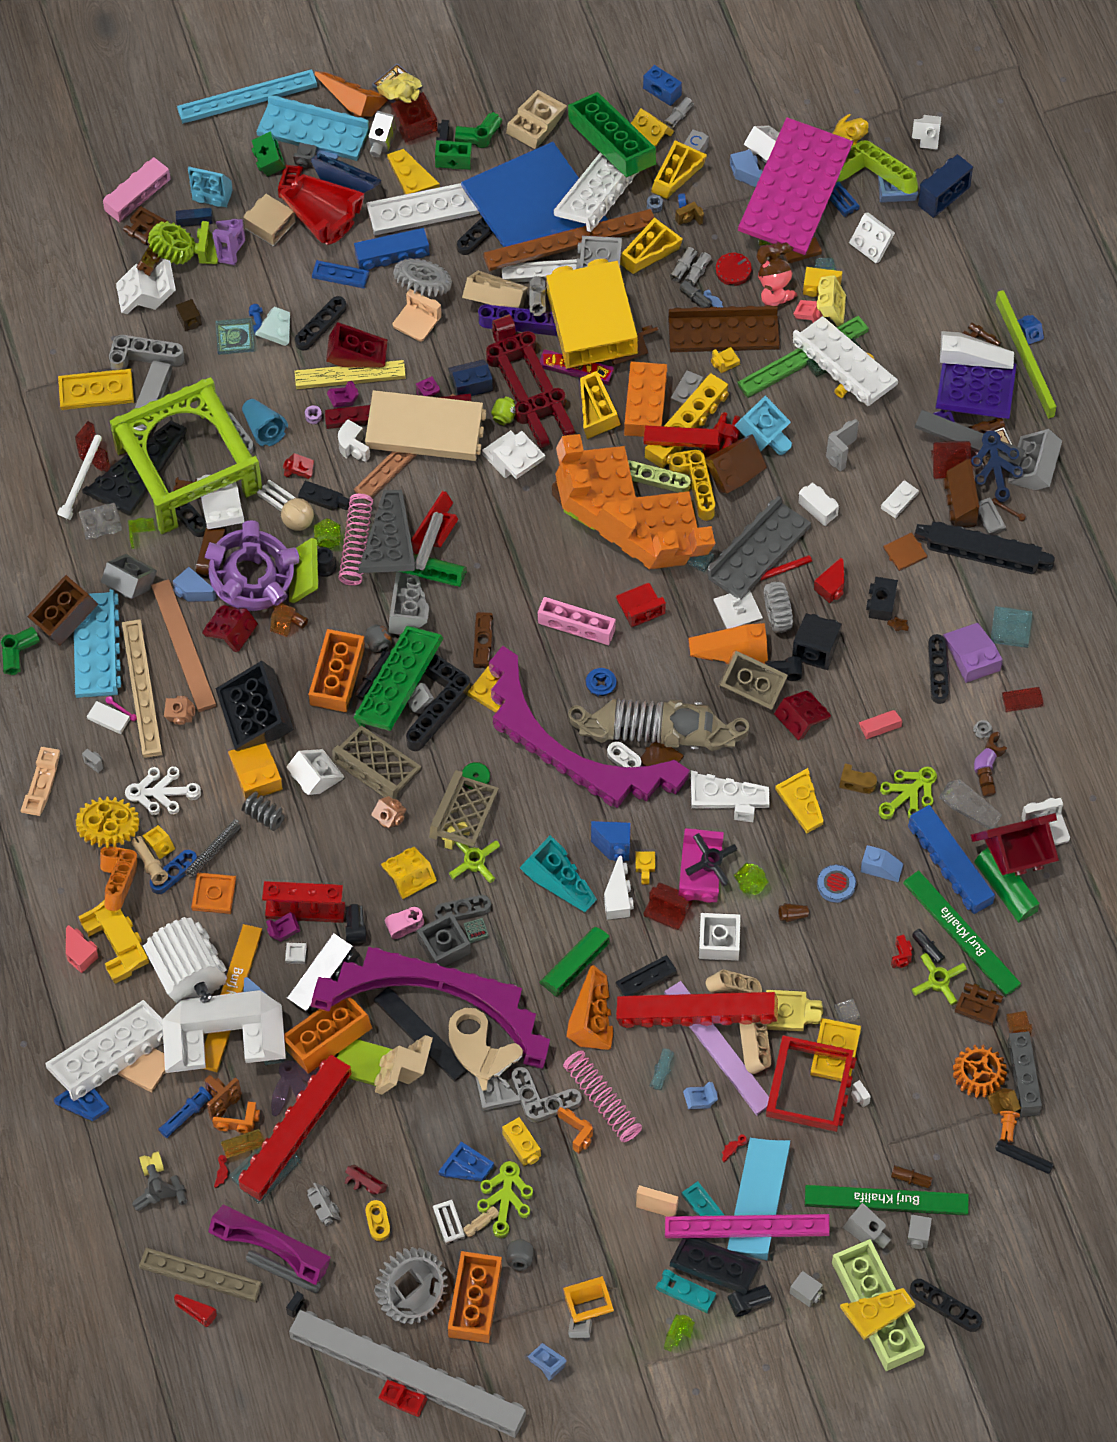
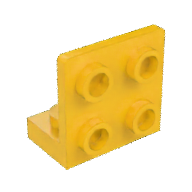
[631,108,674,147]
[381,847,437,899]

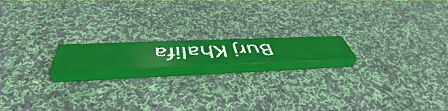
[903,870,1021,997]
[804,1185,969,1216]

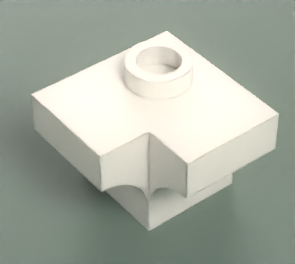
[912,115,941,149]

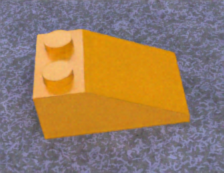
[228,743,283,800]

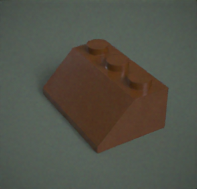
[943,459,979,527]

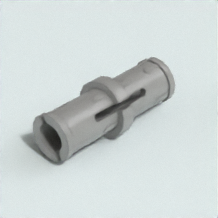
[664,97,694,129]
[670,247,697,282]
[684,252,712,286]

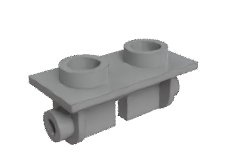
[307,1183,341,1226]

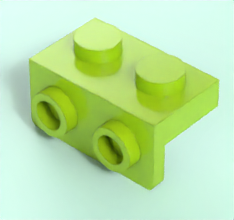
[195,221,218,264]

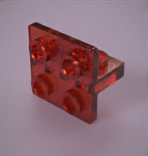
[931,441,971,479]
[643,883,694,930]

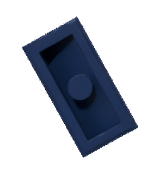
[176,208,213,227]

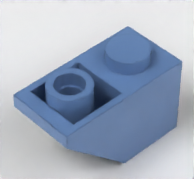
[730,149,763,187]

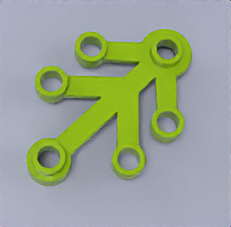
[879,767,937,820]
[477,1161,533,1238]

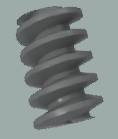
[241,791,284,831]

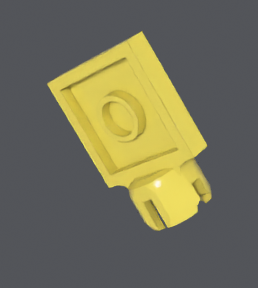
[377,73,422,103]
[766,990,823,1031]

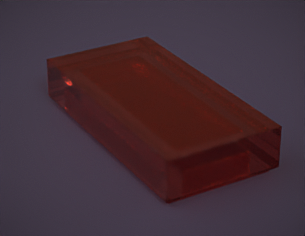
[1001,687,1044,712]

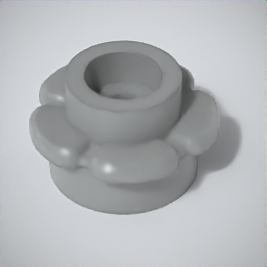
[973,720,992,738]

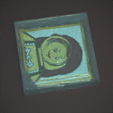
[215,318,254,355]

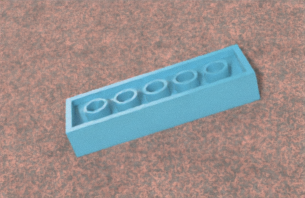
[727,1137,790,1260]

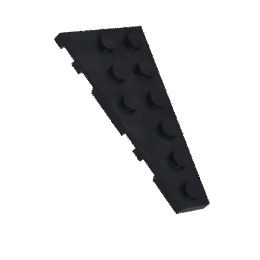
[82,420,187,516]

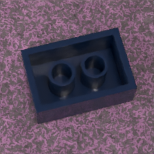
[918,154,973,218]

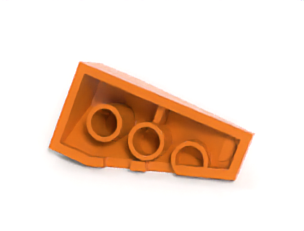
[314,71,388,118]
[688,623,768,664]
[566,965,613,1050]

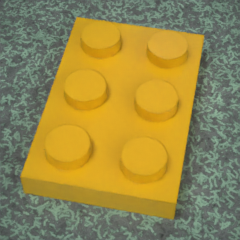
[810,1018,861,1081]

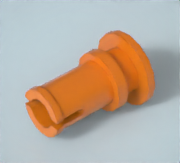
[1000,1110,1020,1143]

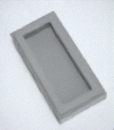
[978,497,1006,535]

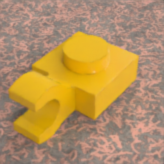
[635,851,655,885]

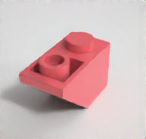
[66,925,99,973]

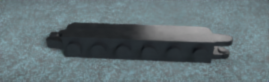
[914,521,1055,575]

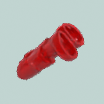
[702,412,741,458]

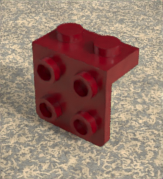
[202,605,258,652]
[774,690,831,740]

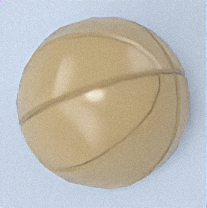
[281,498,314,531]

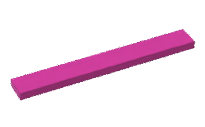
[665,1214,830,1238]

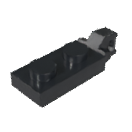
[298,480,350,510]

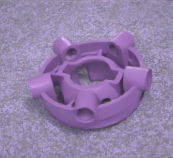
[205,521,299,611]

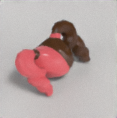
[756,242,797,306]

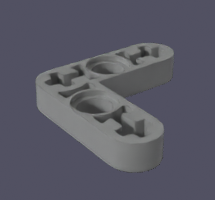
[512,1067,582,1123]

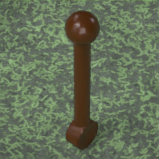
[992,498,1026,522]

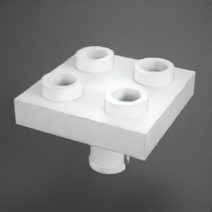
[849,213,895,263]

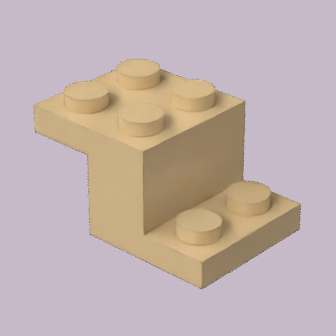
[374,1035,433,1095]

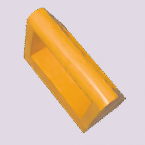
[563,1276,614,1323]

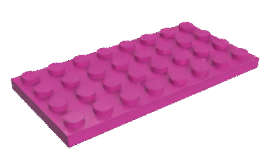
[738,117,853,255]

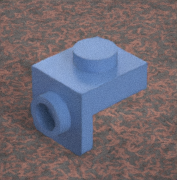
[683,1082,718,1109]

